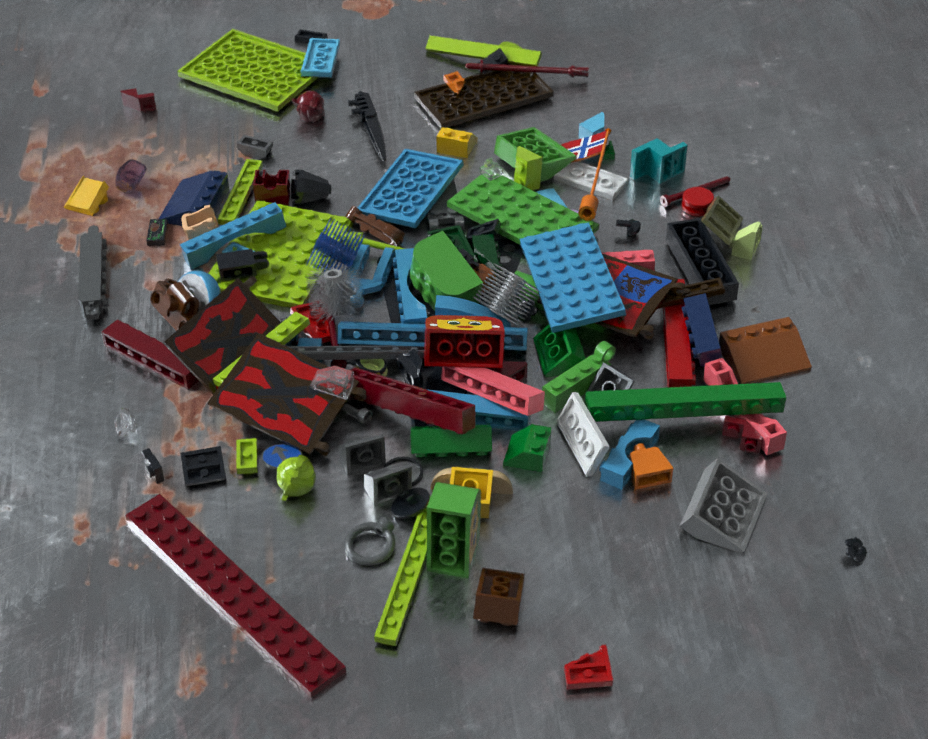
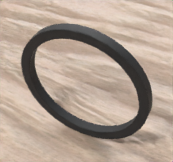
[383,457,423,486]

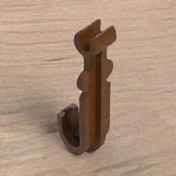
[345,206,406,246]

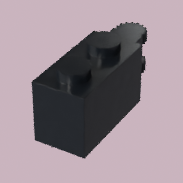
[216,249,270,282]

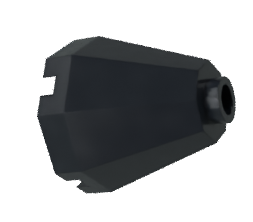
[291,169,332,205]

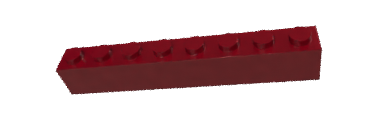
[343,367,476,434]

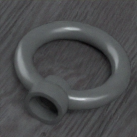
[344,517,395,566]

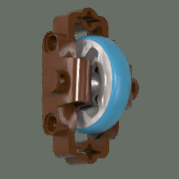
[150,271,221,331]

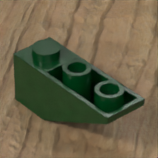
[472,234,503,282]

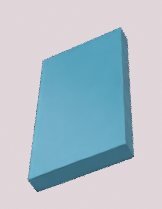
[301,38,340,77]

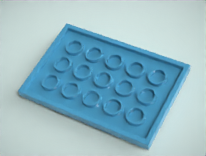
[358,149,464,228]

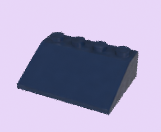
[159,171,229,226]

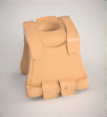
[181,205,218,240]

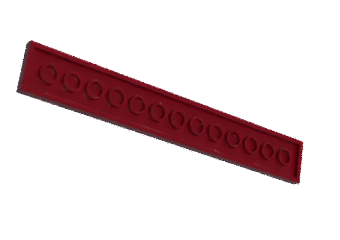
[125,494,346,697]

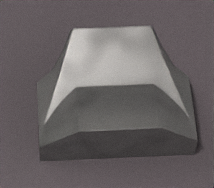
[236,135,273,159]

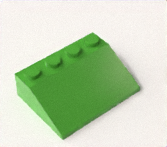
[494,127,576,182]

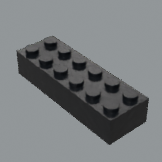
[666,218,739,305]

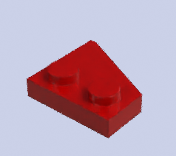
[564,645,613,690]

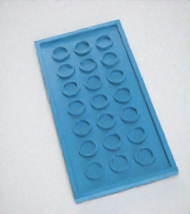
[520,222,626,333]

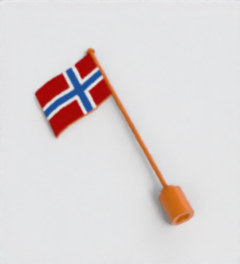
[561,128,612,221]

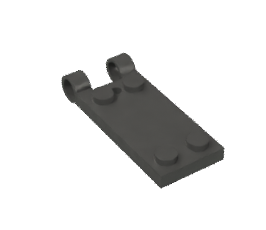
[426,179,465,231]

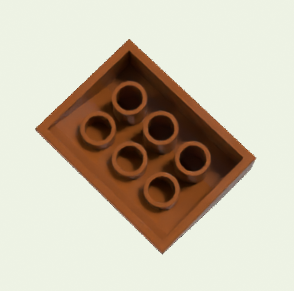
[719,317,812,384]

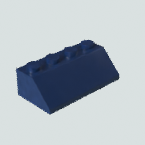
[682,293,722,368]

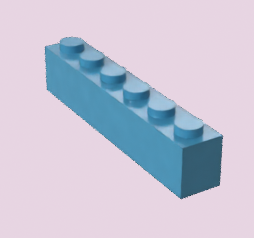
[429,390,531,431]

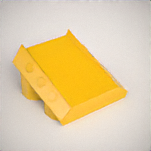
[64,175,109,216]

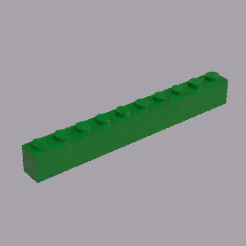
[585,382,787,422]

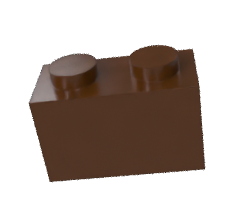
[473,568,525,626]

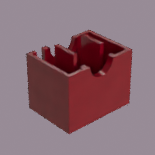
[253,170,291,206]

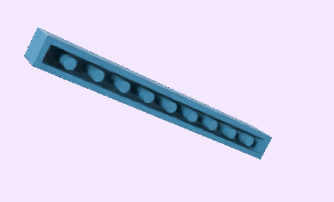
[338,321,528,350]

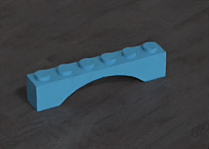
[180,202,286,270]
[392,248,427,324]

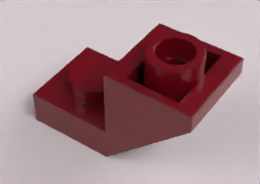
[121,88,156,112]
[722,416,762,454]

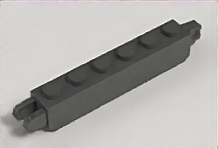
[78,225,107,320]

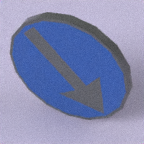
[262,444,302,470]

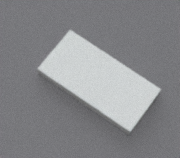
[554,161,629,201]
[556,392,610,477]

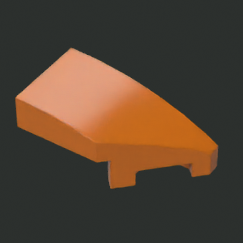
[443,71,465,94]

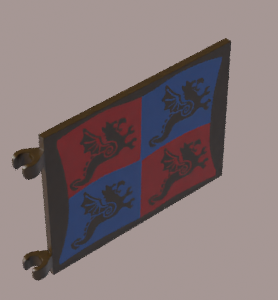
[537,254,685,339]

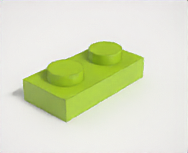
[236,438,258,474]

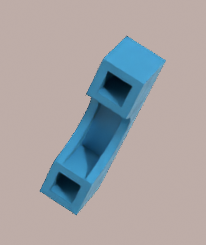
[599,419,660,490]

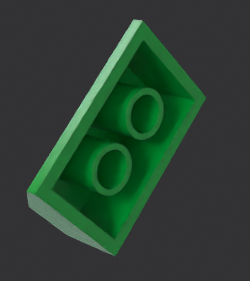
[533,325,586,377]

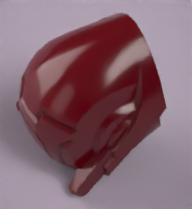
[292,90,325,122]

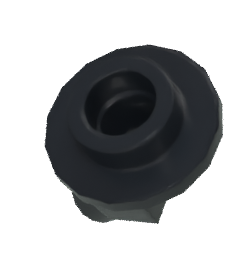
[616,219,641,236]

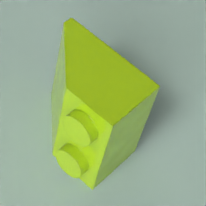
[514,146,543,191]

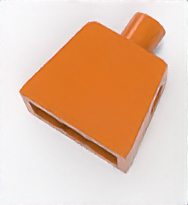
[629,443,673,490]

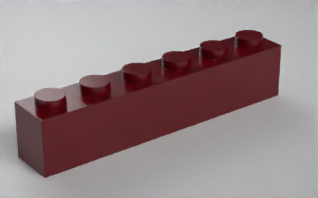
[102,319,199,390]

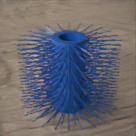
[306,218,365,276]

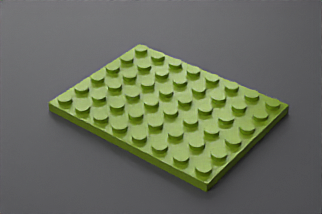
[177,29,318,111]
[208,200,353,308]

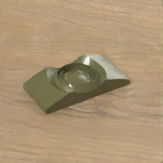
[701,195,743,245]

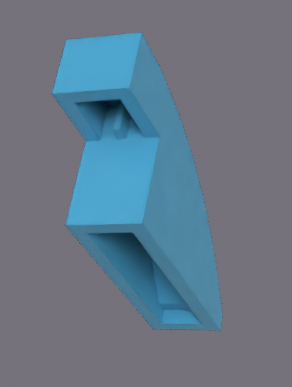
[435,295,511,327]

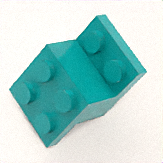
[630,138,688,184]

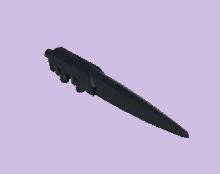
[348,91,386,161]

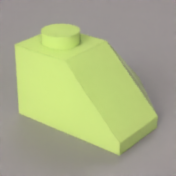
[730,222,763,260]

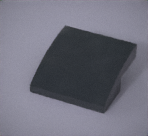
[180,446,226,487]

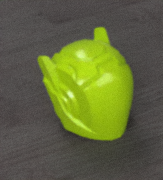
[277,455,316,502]

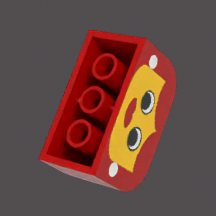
[424,315,505,368]

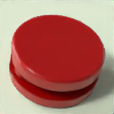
[682,187,714,217]

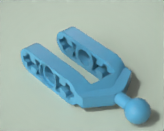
[346,244,395,308]

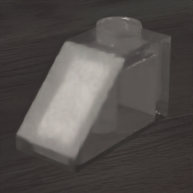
[310,366,354,400]

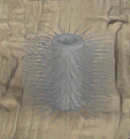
[305,263,365,324]
[474,263,541,326]

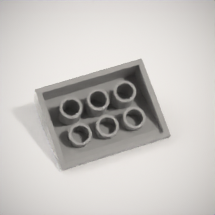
[680,458,768,554]

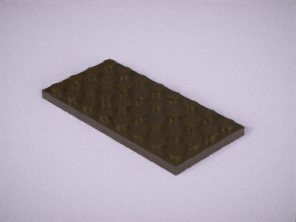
[414,64,554,129]

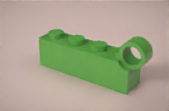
[542,341,616,413]

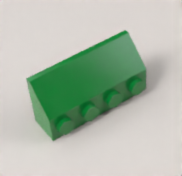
[411,424,492,457]

